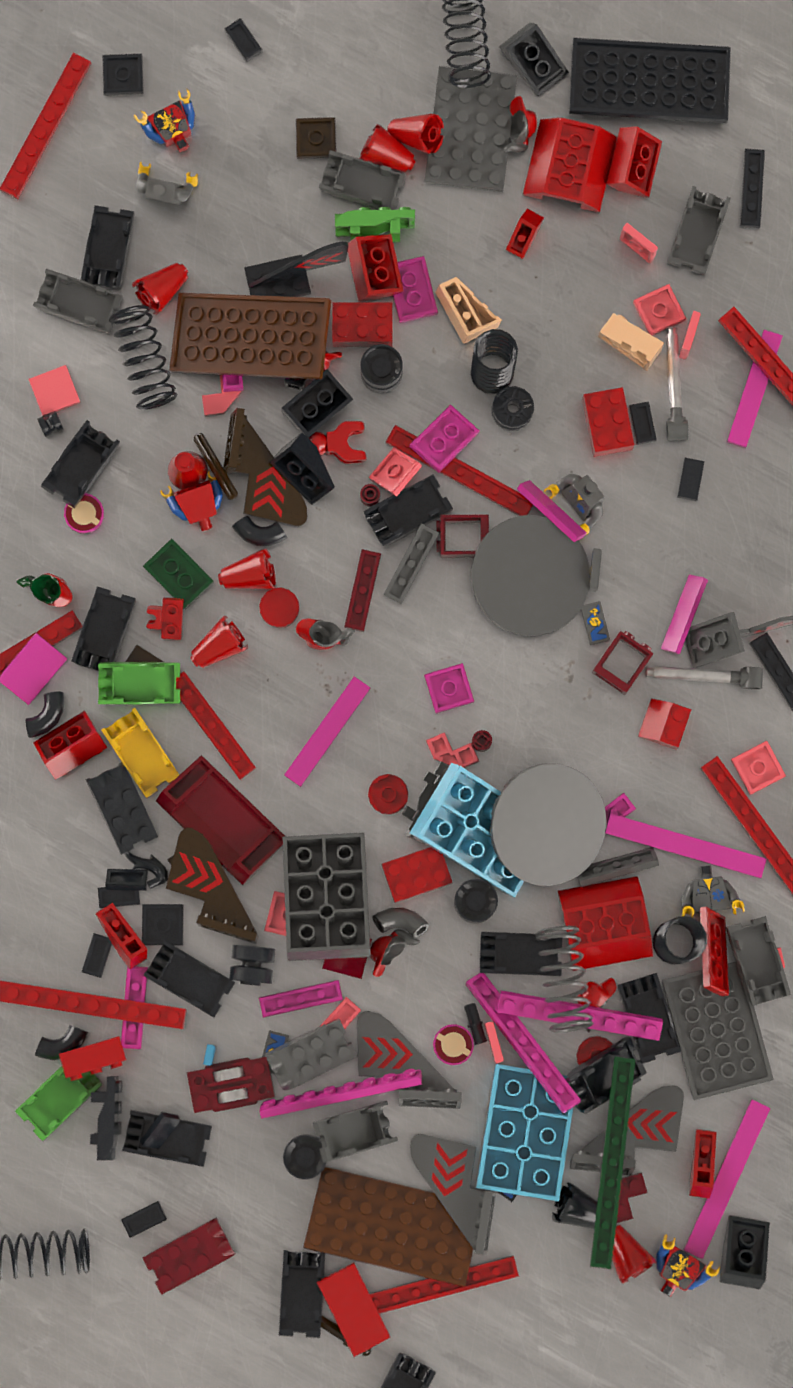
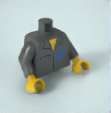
[136,162,198,205]
[544,474,604,536]
[681,866,745,918]

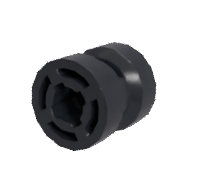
[37,411,63,437]

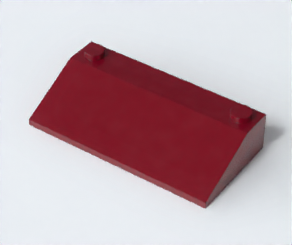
[156,755,286,885]

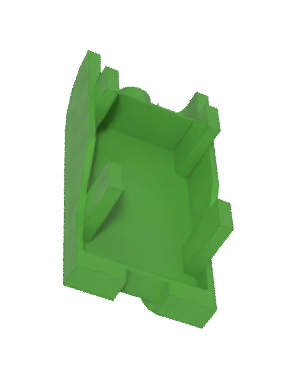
[335,207,415,242]
[98,662,180,704]
[15,1066,102,1141]

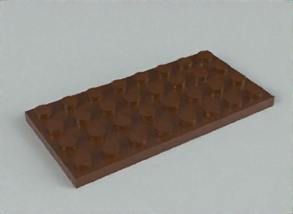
[169,293,331,379]
[303,1167,473,1287]

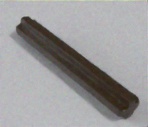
[194,433,238,500]

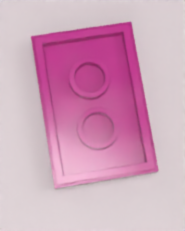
[393,256,438,323]
[409,404,480,473]
[0,633,67,705]

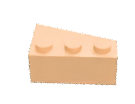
[435,277,502,344]
[598,313,664,371]

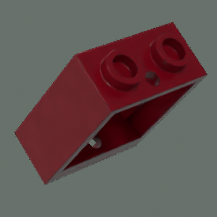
[436,514,489,558]
[592,631,654,695]

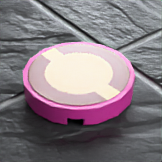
[64,494,104,534]
[433,1024,474,1065]

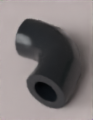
[232,516,288,546]
[26,691,64,738]
[35,1025,88,1060]

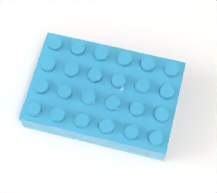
[410,763,524,898]
[476,1064,573,1201]

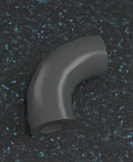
[372,908,429,938]

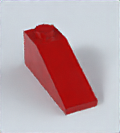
[96,903,147,969]
[689,1129,717,1199]

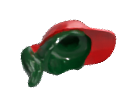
[16,573,73,607]

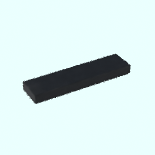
[740,149,765,229]
[749,632,793,711]

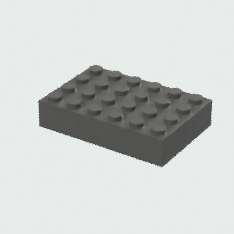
[283,832,371,961]

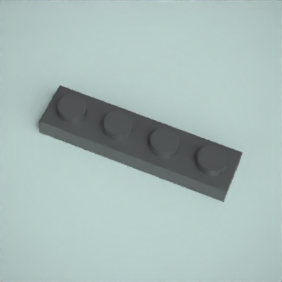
[384,523,439,604]
[577,847,659,887]

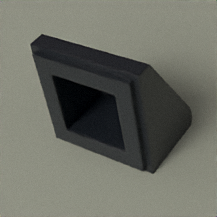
[284,378,307,391]

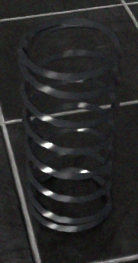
[442,0,491,88]
[108,305,178,410]
[470,329,518,394]
[653,916,707,964]
[0,1228,90,1280]

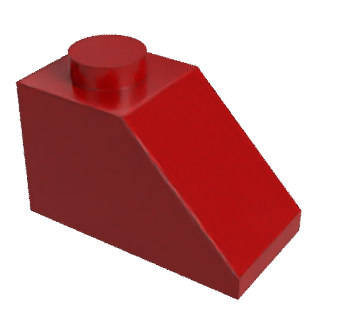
[506,208,545,259]

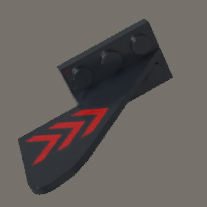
[244,241,349,297]

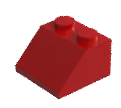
[638,698,692,750]

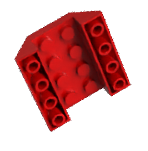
[523,117,617,213]
[558,876,653,971]

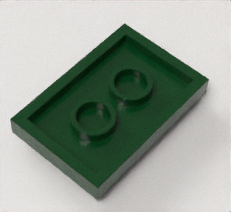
[143,538,214,610]

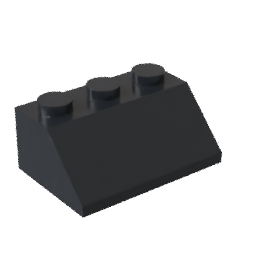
[281,369,353,438]

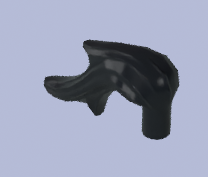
[124,851,168,889]

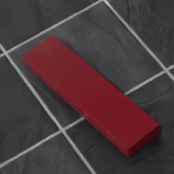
[344,549,381,632]

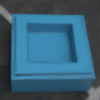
[203,1044,216,1066]

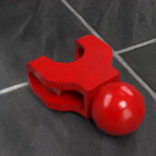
[309,421,367,464]

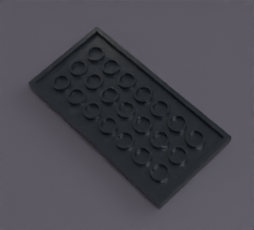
[569,38,731,123]

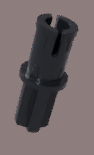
[464,1003,487,1045]

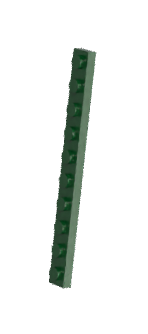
[590,1057,635,1269]

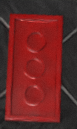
[700,907,729,997]
[317,1263,391,1357]

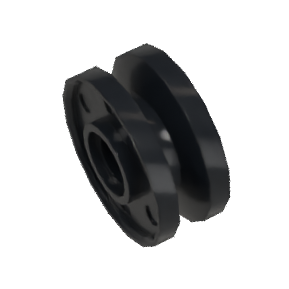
[491,386,534,431]

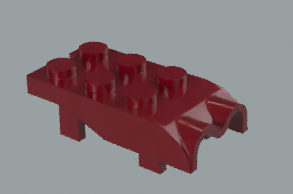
[142,1217,236,1295]

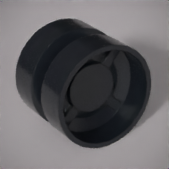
[360,344,403,393]
[454,879,498,923]
[229,945,275,986]
[283,1134,327,1180]

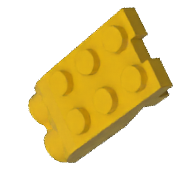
[101,708,180,798]

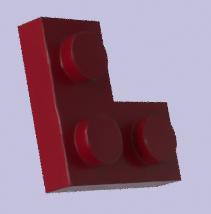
[617,1172,648,1223]

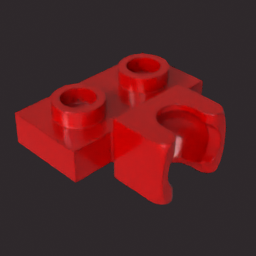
[146,597,184,640]

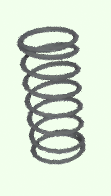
[535,926,594,1032]

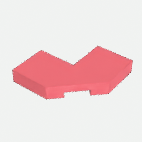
[202,375,242,416]
[426,732,479,768]

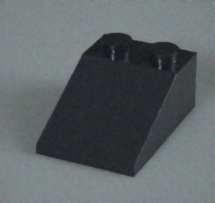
[499,23,569,96]
[270,432,335,505]
[719,1215,770,1290]

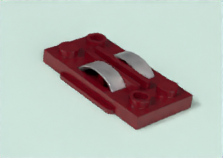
[187,1057,275,1113]

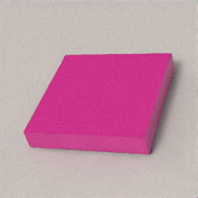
[424,663,474,714]

